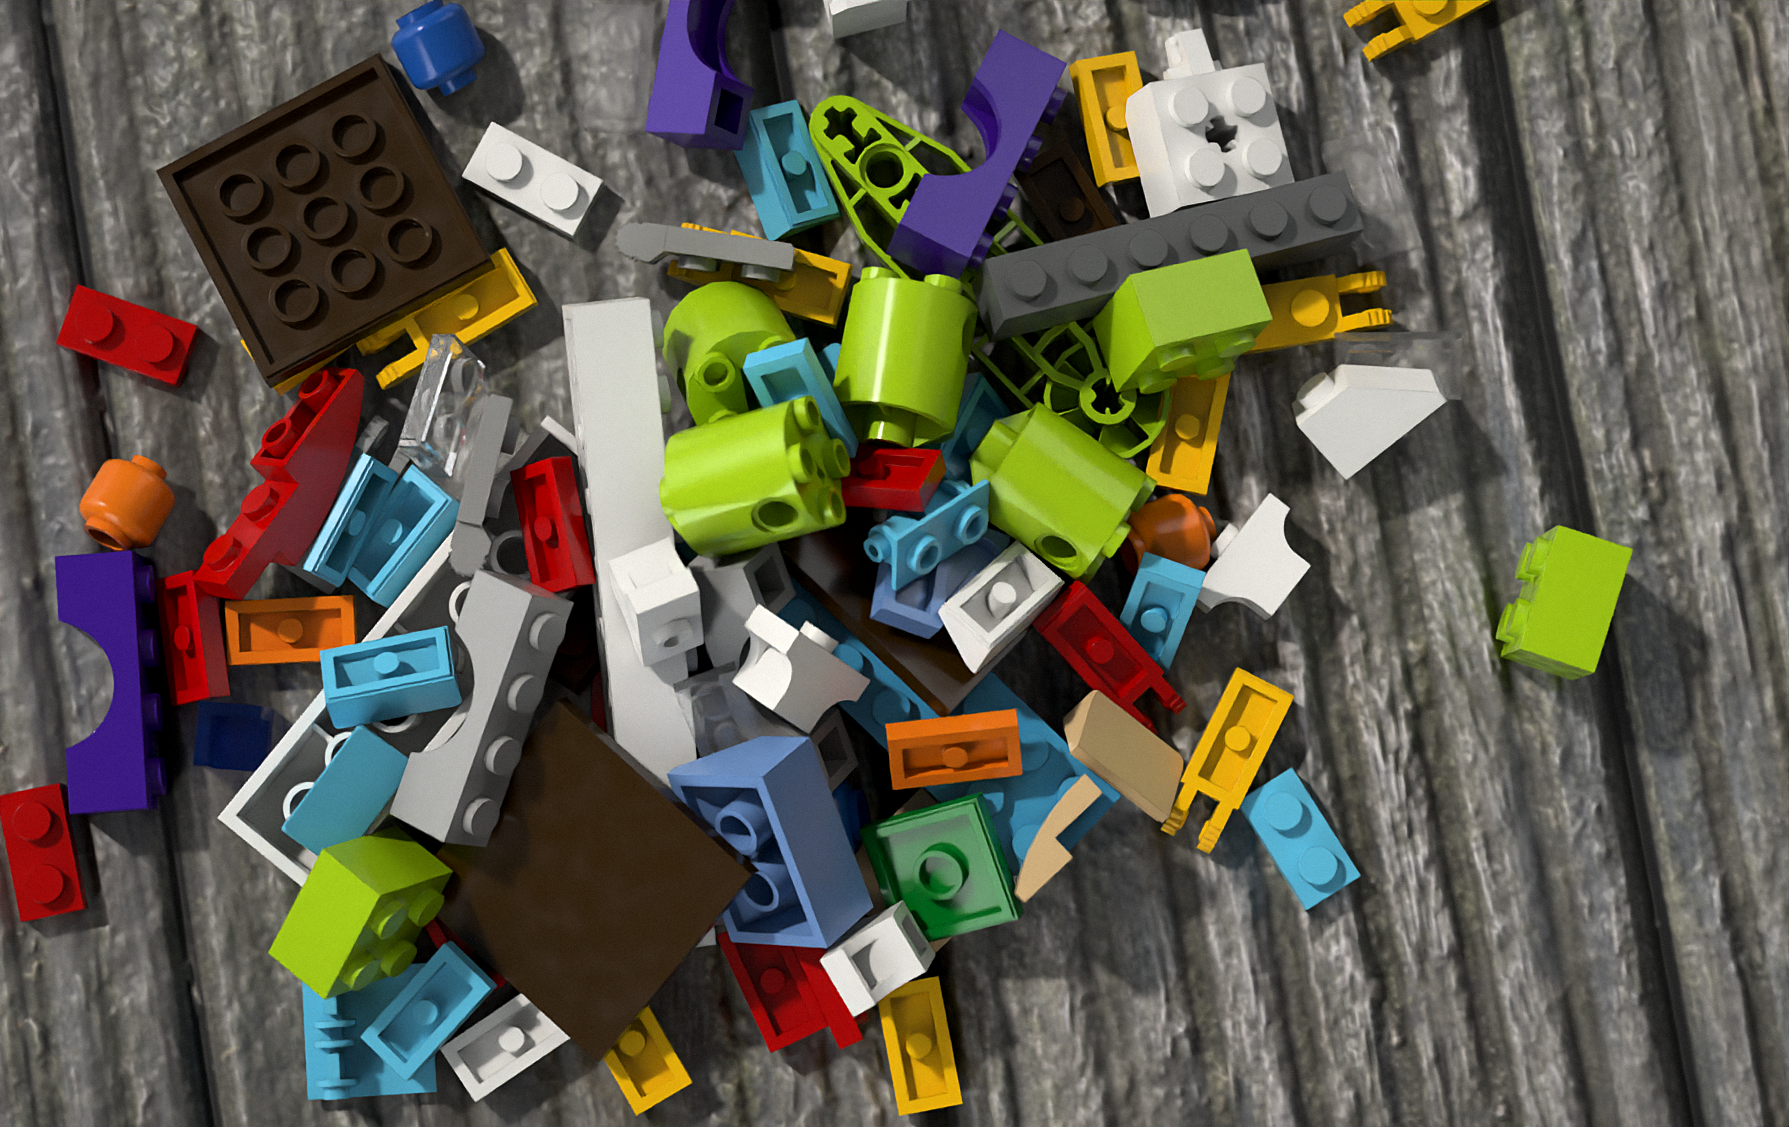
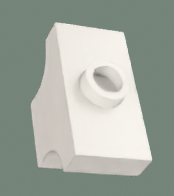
[1195,493,1311,620]
[608,537,704,668]
[732,604,871,734]
[820,900,936,1017]

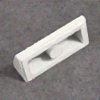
[938,540,1065,674]

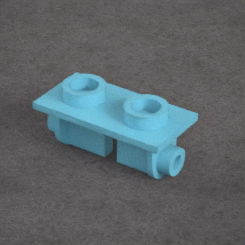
[864,479,989,591]

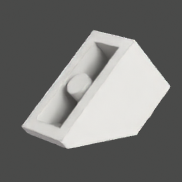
[1292,364,1447,480]

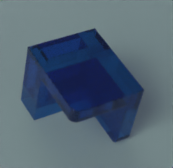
[193,701,275,772]

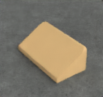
[1063,690,1184,823]

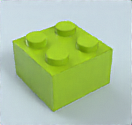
[1092,248,1273,394]
[1496,525,1633,681]
[268,826,453,1000]

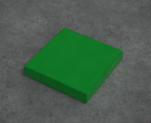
[859,792,1024,943]

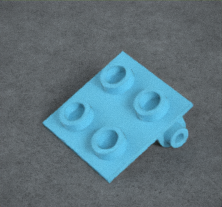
[302,963,437,1100]

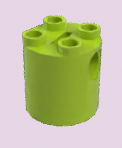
[832,267,978,448]
[662,280,797,426]
[659,395,850,559]
[967,402,1157,586]

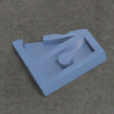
[870,509,1011,639]

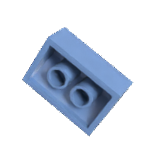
[667,736,874,948]

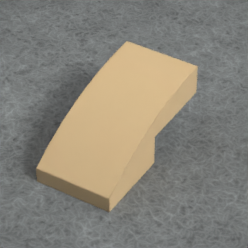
[1014,774,1103,903]

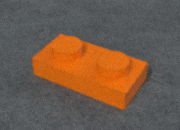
[225,595,358,667]
[885,709,1023,790]

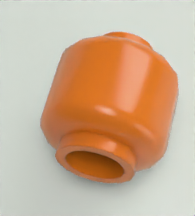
[79,455,176,552]
[1118,494,1217,577]

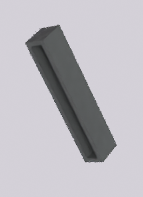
[971,170,1364,342]

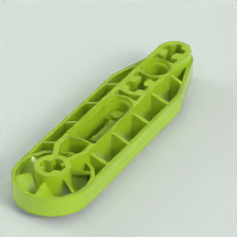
[809,95,1171,461]

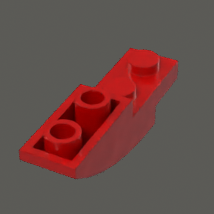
[192,366,365,601]

